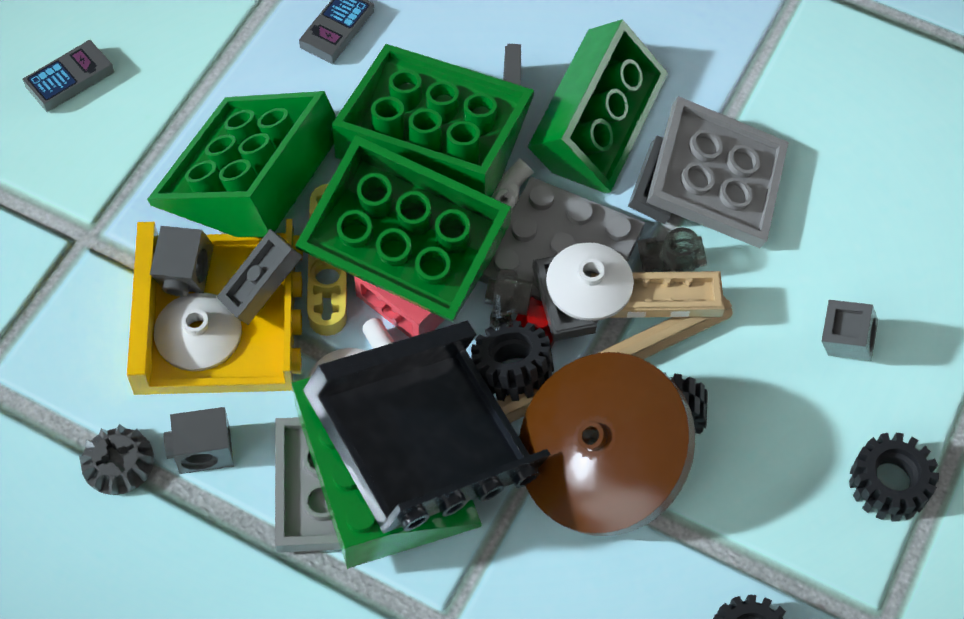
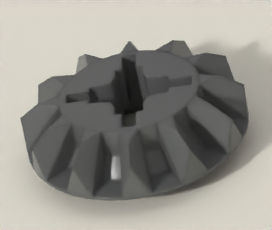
[79,424,154,495]

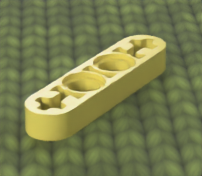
[307,184,347,336]

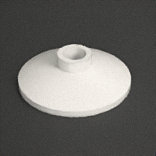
[546,243,634,321]
[154,293,242,371]

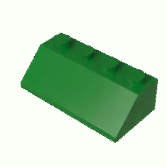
[527,19,668,193]

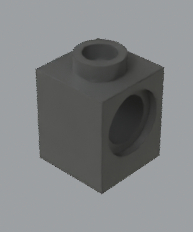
[150,226,214,297]
[821,300,878,361]
[163,407,234,474]

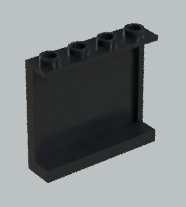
[303,320,551,533]

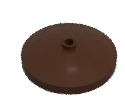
[519,352,695,536]

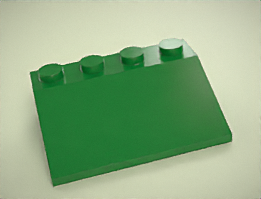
[332,44,534,197]
[147,91,336,238]
[295,135,511,323]
[291,377,482,569]

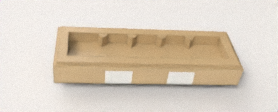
[591,271,724,318]

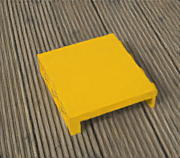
[127,219,303,395]

